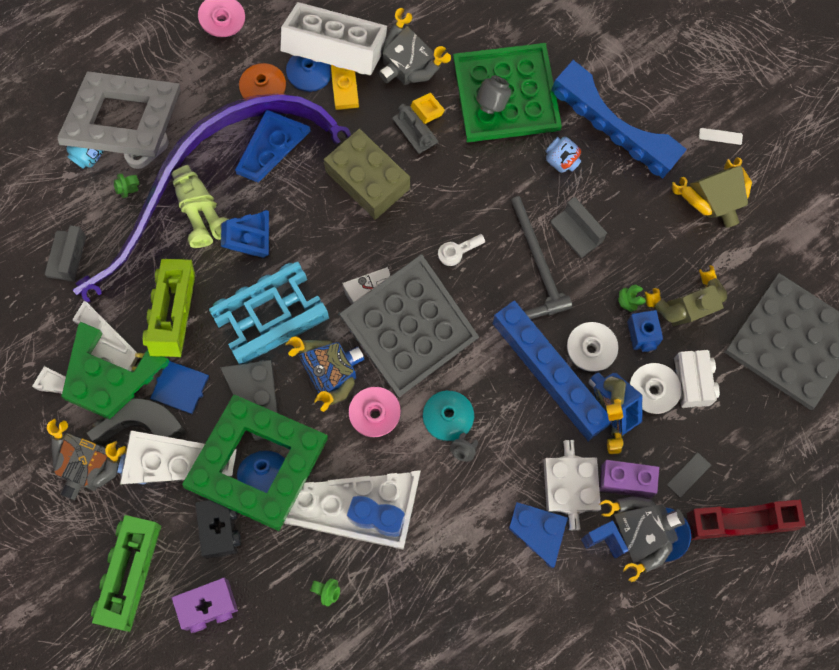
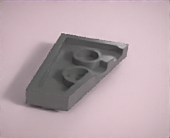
[220,360,278,440]

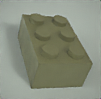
[324,129,410,220]

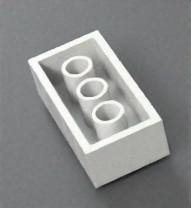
[281,2,387,75]

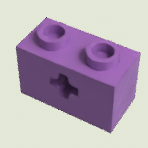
[599,460,659,498]
[172,578,238,633]

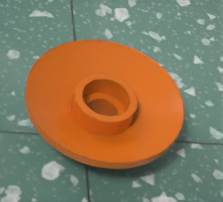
[239,63,286,98]

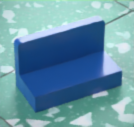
[581,521,628,559]

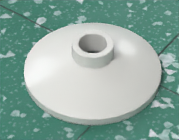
[567,322,618,372]
[630,363,682,414]

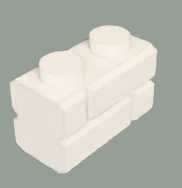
[674,350,720,408]

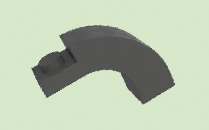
[87,399,187,445]

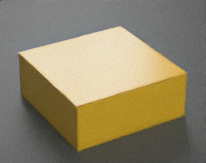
[410,93,445,124]

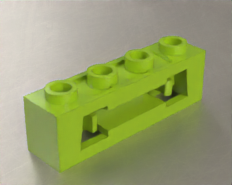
[143,259,195,357]

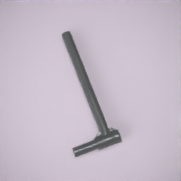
[511,196,572,320]

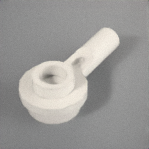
[438,234,485,266]

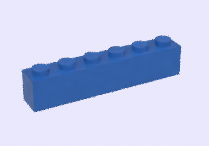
[493,300,612,441]

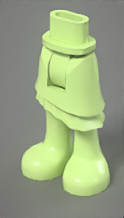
[172,165,229,248]

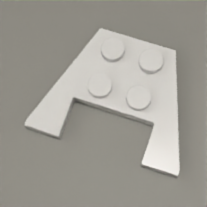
[32,301,139,394]

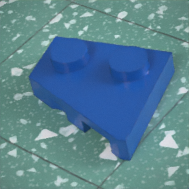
[221,210,269,258]
[509,502,568,568]

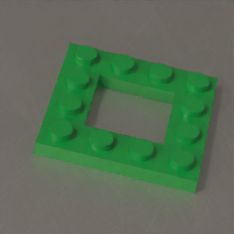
[182,395,328,531]

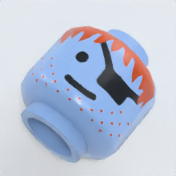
[545,137,581,173]

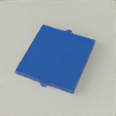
[150,361,209,415]

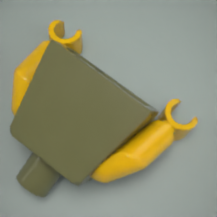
[672,157,752,228]

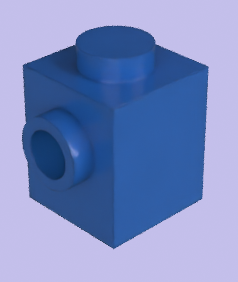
[627,310,663,352]

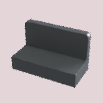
[550,197,607,258]
[45,225,86,282]

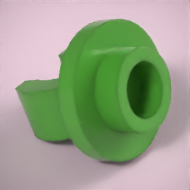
[114,173,139,198]
[618,285,646,312]
[310,579,340,606]

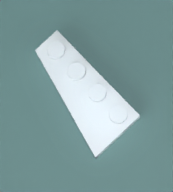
[119,431,236,485]

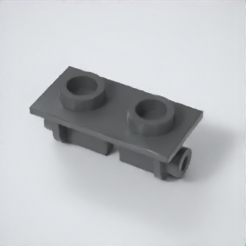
[392,104,438,154]

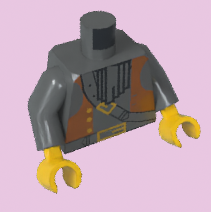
[47,419,127,501]

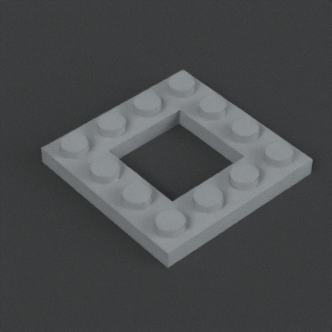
[57,71,181,158]

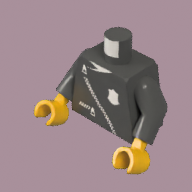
[379,8,451,85]
[599,496,685,582]

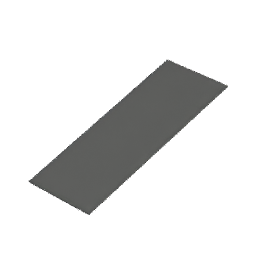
[667,453,711,498]

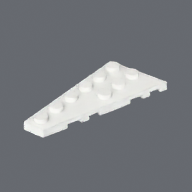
[284,470,421,550]

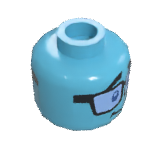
[67,146,104,169]

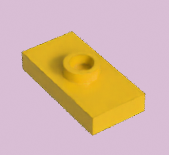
[331,65,359,110]

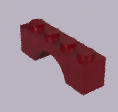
[687,499,806,540]

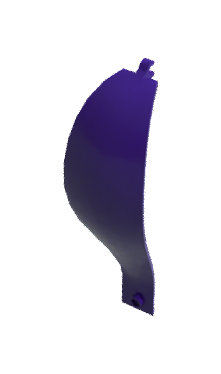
[73,93,351,302]

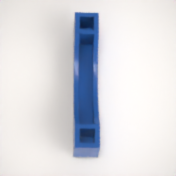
[551,60,687,178]

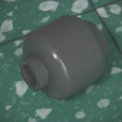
[476,76,511,114]

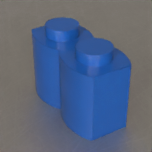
[347,496,405,537]

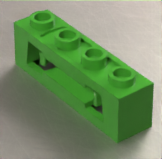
[91,515,161,632]

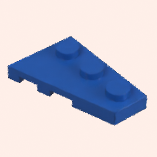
[235,110,311,183]

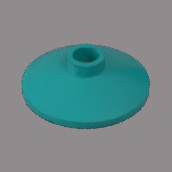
[423,391,474,441]

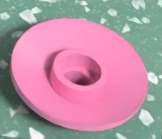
[198,0,245,37]
[349,387,401,437]

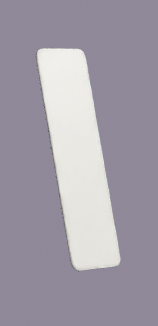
[699,128,743,145]

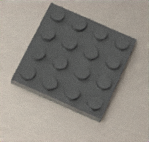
[338,254,479,397]
[724,273,839,410]

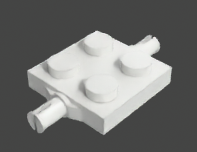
[544,440,601,530]

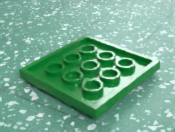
[453,43,562,142]

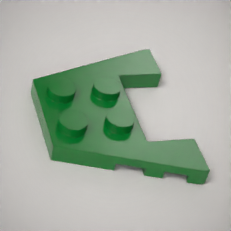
[61,322,170,420]

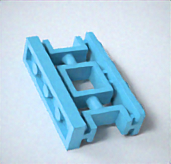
[209,262,329,365]

